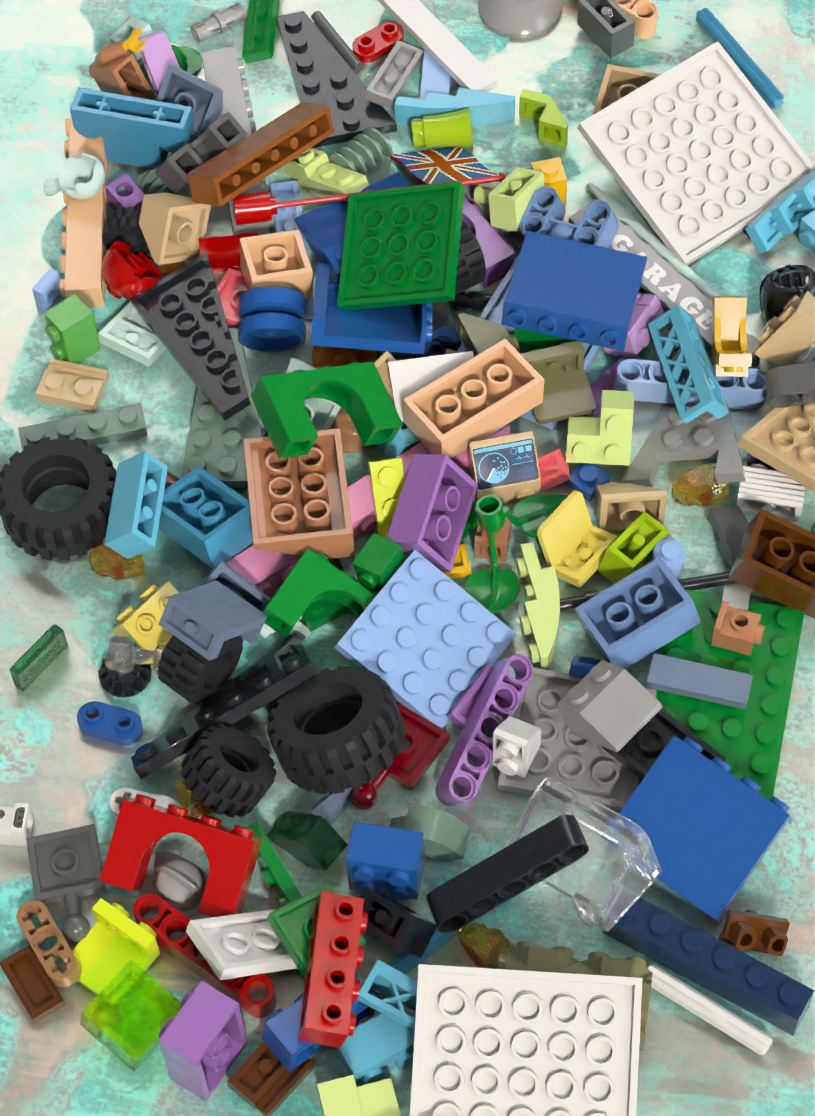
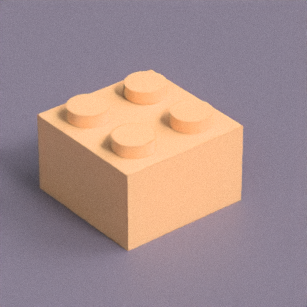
[239,230,313,298]

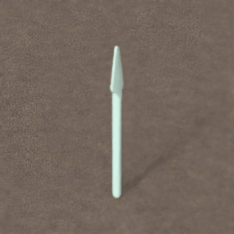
[587,182,720,299]

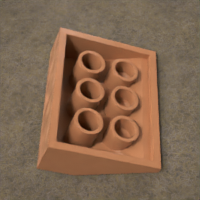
[243,428,355,559]

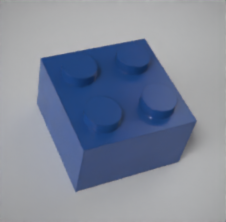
[346,822,425,901]

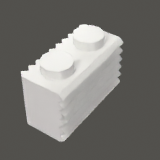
[736,464,805,522]

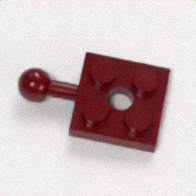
[350,702,450,810]

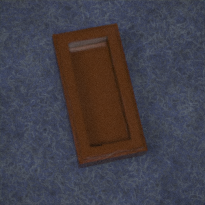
[0,945,66,1024]

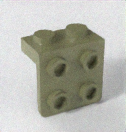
[521,341,597,424]

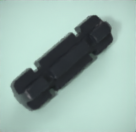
[454,293,493,311]

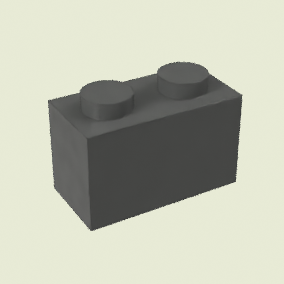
[577,0,635,58]

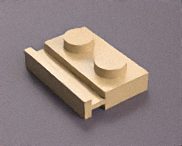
[35,358,109,412]

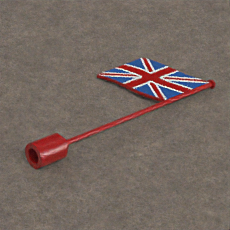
[233,147,506,225]

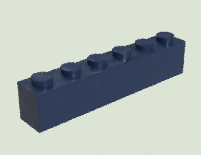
[602,887,814,1036]

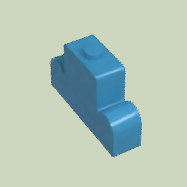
[70,87,194,169]

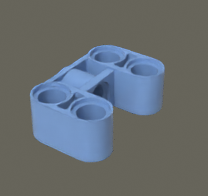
[519,186,619,248]

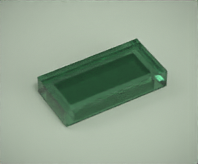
[10,624,68,692]

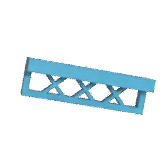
[648,305,729,424]
[357,960,418,1031]

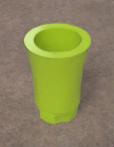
[412,107,473,149]

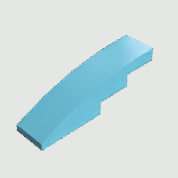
[394,87,515,126]
[745,169,815,253]

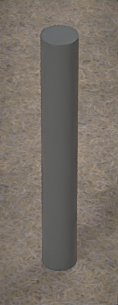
[311,11,364,73]

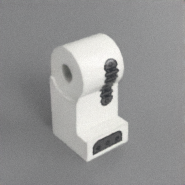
[0,803,35,846]

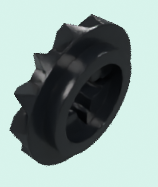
[98,647,152,698]

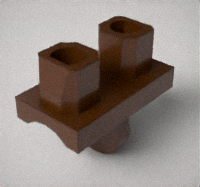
[718,909,790,956]

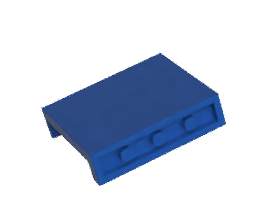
[501,231,647,351]
[311,263,433,354]
[601,736,793,924]

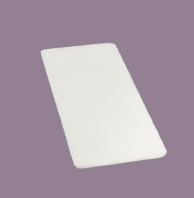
[722,583,750,610]

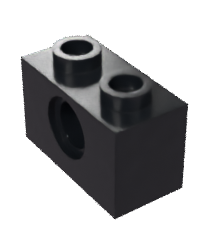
[359,886,438,958]

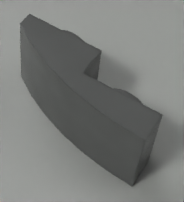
[707,506,749,567]

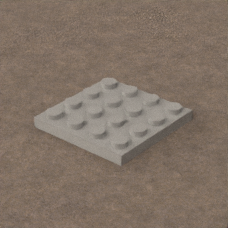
[497,667,657,813]

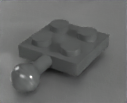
[26,824,106,942]

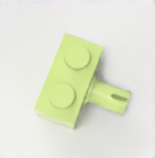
[474,167,545,232]

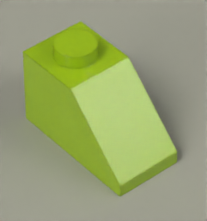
[598,511,670,584]

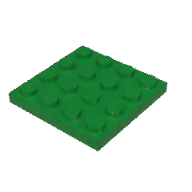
[337,181,465,310]

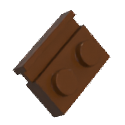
[227,1042,316,1116]

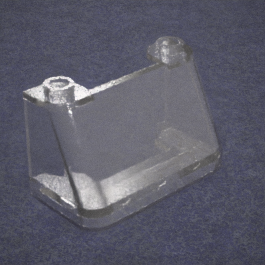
[506,777,662,932]

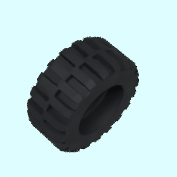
[0,436,116,561]
[267,666,405,794]

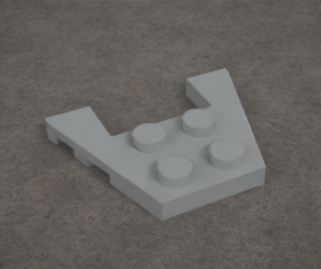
[622,403,746,487]

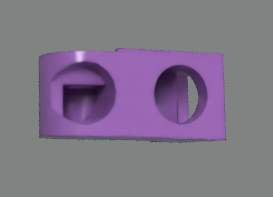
[105,173,145,211]

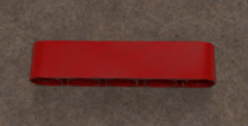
[133,894,277,1018]

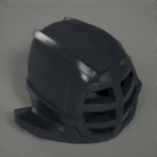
[760,264,815,323]

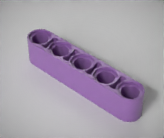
[435,654,533,806]

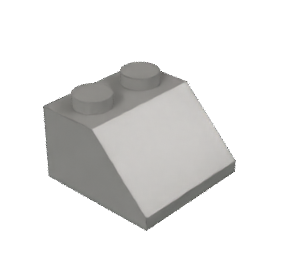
[557,660,662,752]

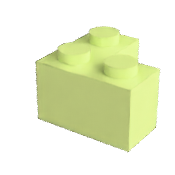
[566,390,634,466]
[317,1075,401,1116]

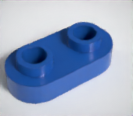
[77,701,143,746]

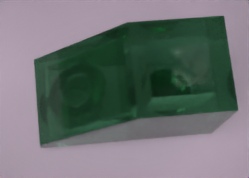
[266,810,348,871]

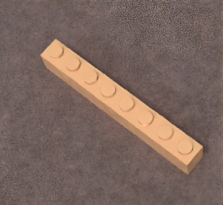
[60,113,108,308]

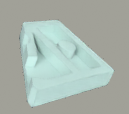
[98,301,166,367]

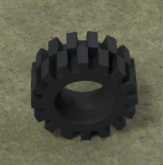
[102,207,151,256]

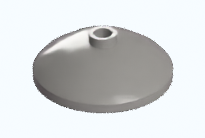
[478,0,562,39]

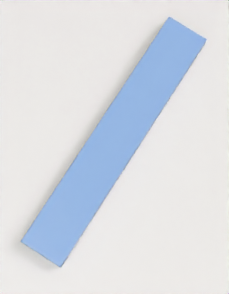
[269,180,314,328]

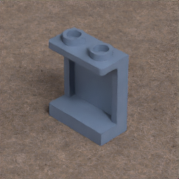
[159,580,267,661]

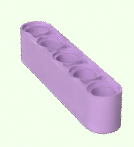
[137,30,195,145]

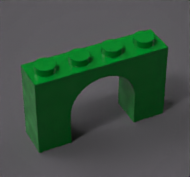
[251,362,403,459]
[262,548,378,669]

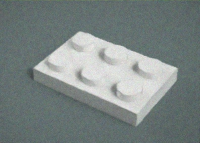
[186,909,297,980]

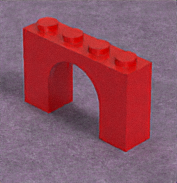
[100,794,263,917]

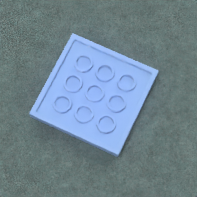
[334,550,516,729]

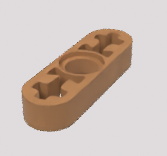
[16,900,82,987]

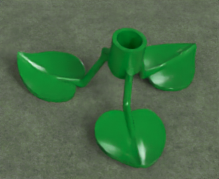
[461,494,568,614]

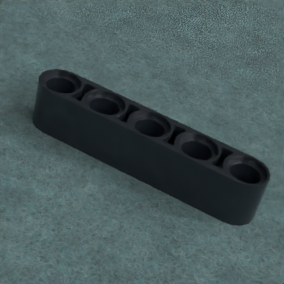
[426,815,589,933]

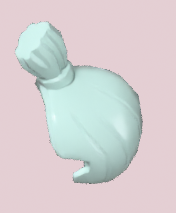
[43,153,105,200]

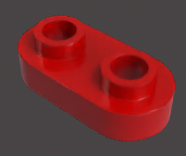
[352,22,404,63]

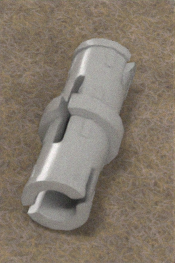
[190,3,247,43]

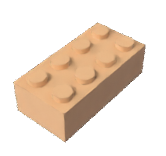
[403,339,544,459]

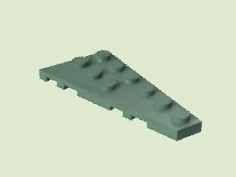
[180,328,263,488]

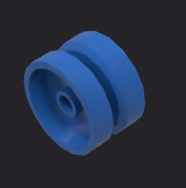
[238,287,306,352]

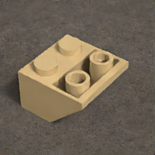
[754,290,815,366]

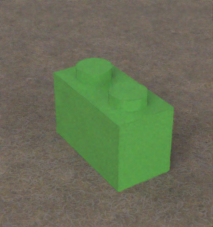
[44,294,101,364]

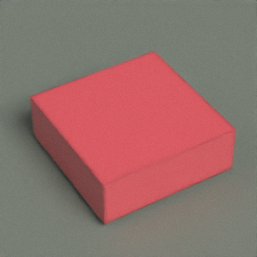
[537,448,571,491]

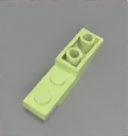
[280,147,369,203]
[515,542,560,670]

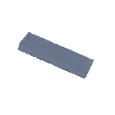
[646,653,753,710]

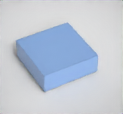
[32,268,61,311]

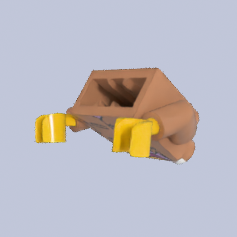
[89,28,157,101]

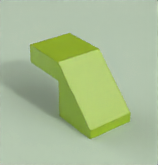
[519,88,568,148]

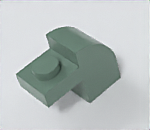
[390,806,470,863]

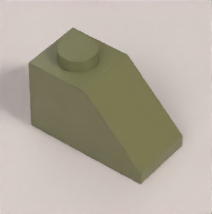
[457,313,520,357]

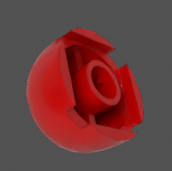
[101,241,162,299]

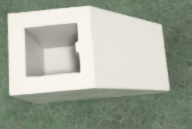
[493,716,541,778]

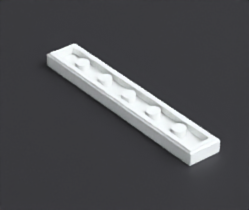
[377,0,498,92]

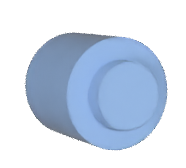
[650,539,686,579]

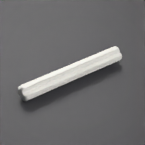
[647,964,773,1055]

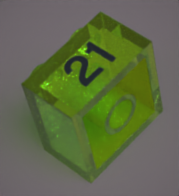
[80,960,181,1072]

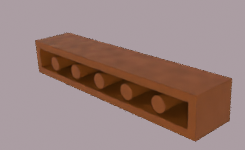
[187,102,334,207]

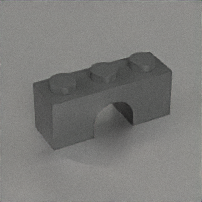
[155,111,248,194]

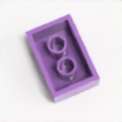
[386,454,478,572]
[158,981,248,1102]

